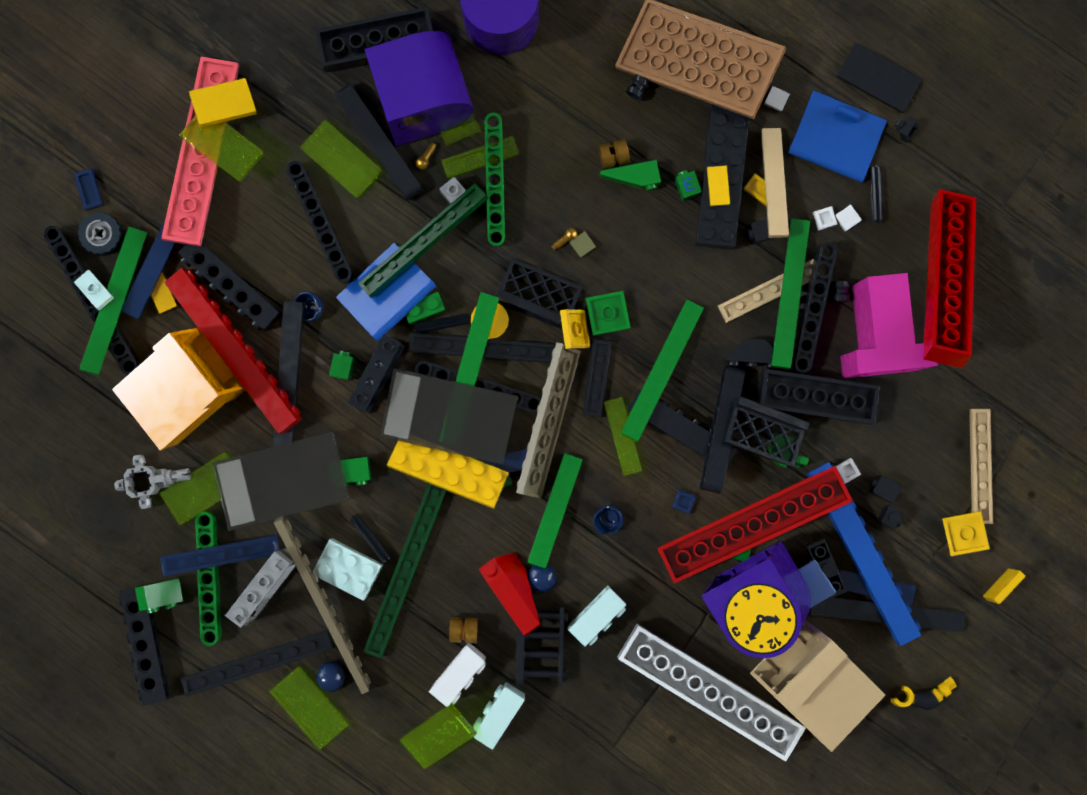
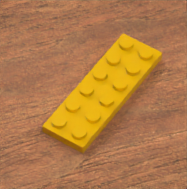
[387,433,509,509]

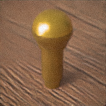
[416,143,436,170]
[551,228,578,251]

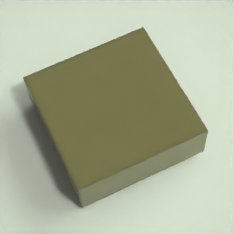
[569,231,596,258]

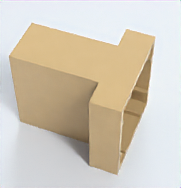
[750,620,885,752]

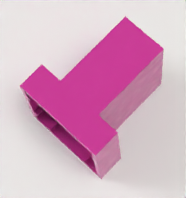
[840,273,938,379]

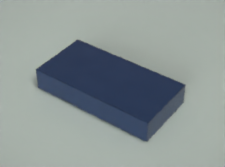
[73,168,104,211]

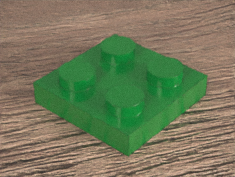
[586,291,630,336]

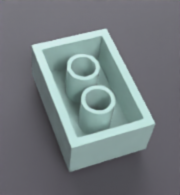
[313,538,383,601]
[568,586,626,646]
[472,682,525,750]

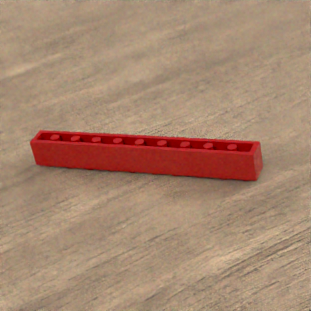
[164,268,302,434]

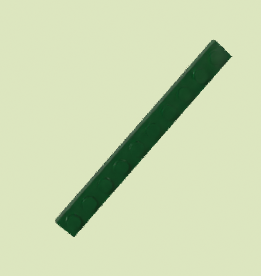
[363,483,447,659]

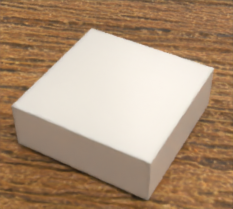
[764,86,790,112]
[835,205,861,231]
[813,206,837,231]
[836,458,861,484]

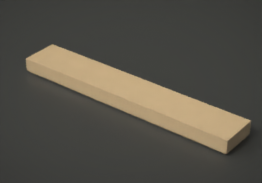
[761,128,789,238]
[718,259,826,323]
[969,409,993,524]

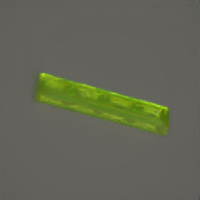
[441,136,519,179]
[604,397,642,476]

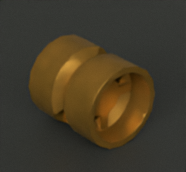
[598,139,630,170]
[449,617,478,643]

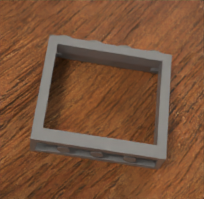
[225,548,296,628]

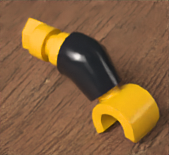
[890,677,957,710]

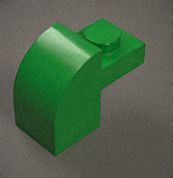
[769,433,809,468]

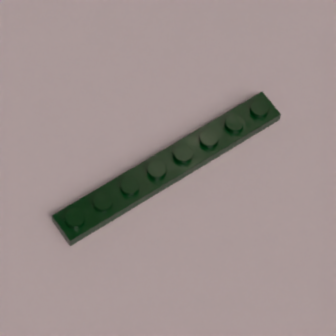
[358,183,488,299]

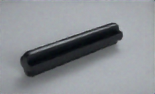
[870,166,884,223]
[414,313,471,333]
[350,514,391,563]

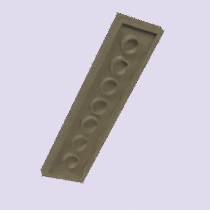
[516,342,581,499]

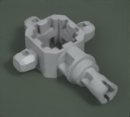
[114,455,191,509]

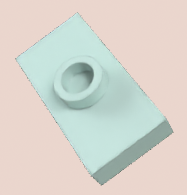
[74,270,114,311]

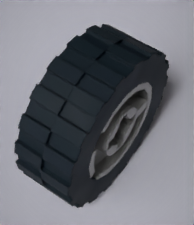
[78,212,124,256]

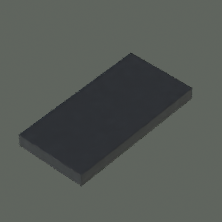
[836,43,922,113]

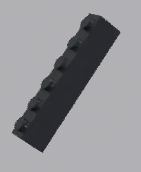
[626,389,738,467]

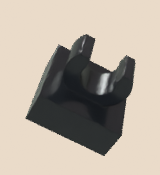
[895,117,918,143]

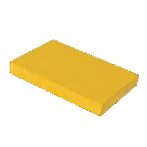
[189,78,256,128]

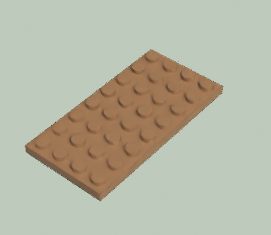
[615,0,786,119]

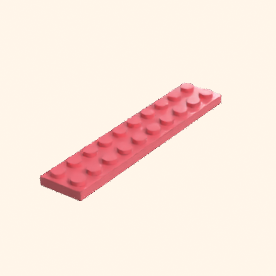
[161,57,240,247]

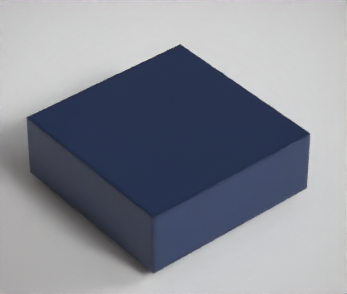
[672,490,697,514]

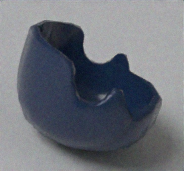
[295,292,323,322]
[593,505,624,535]
[527,564,557,592]
[316,662,346,692]

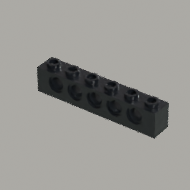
[178,243,282,331]
[119,584,171,705]

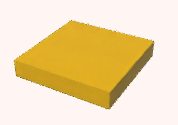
[560,309,590,349]
[942,511,990,556]
[983,568,1026,604]

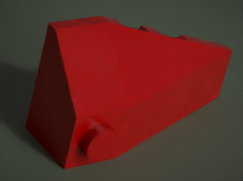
[479,552,540,636]

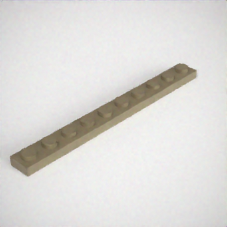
[274,516,371,694]

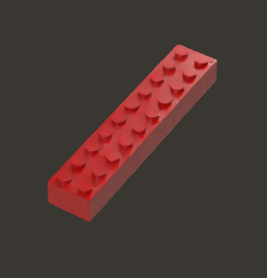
[923,189,976,369]
[657,465,853,584]

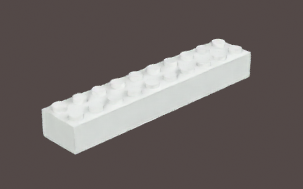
[617,624,806,761]

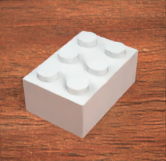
[429,643,486,707]

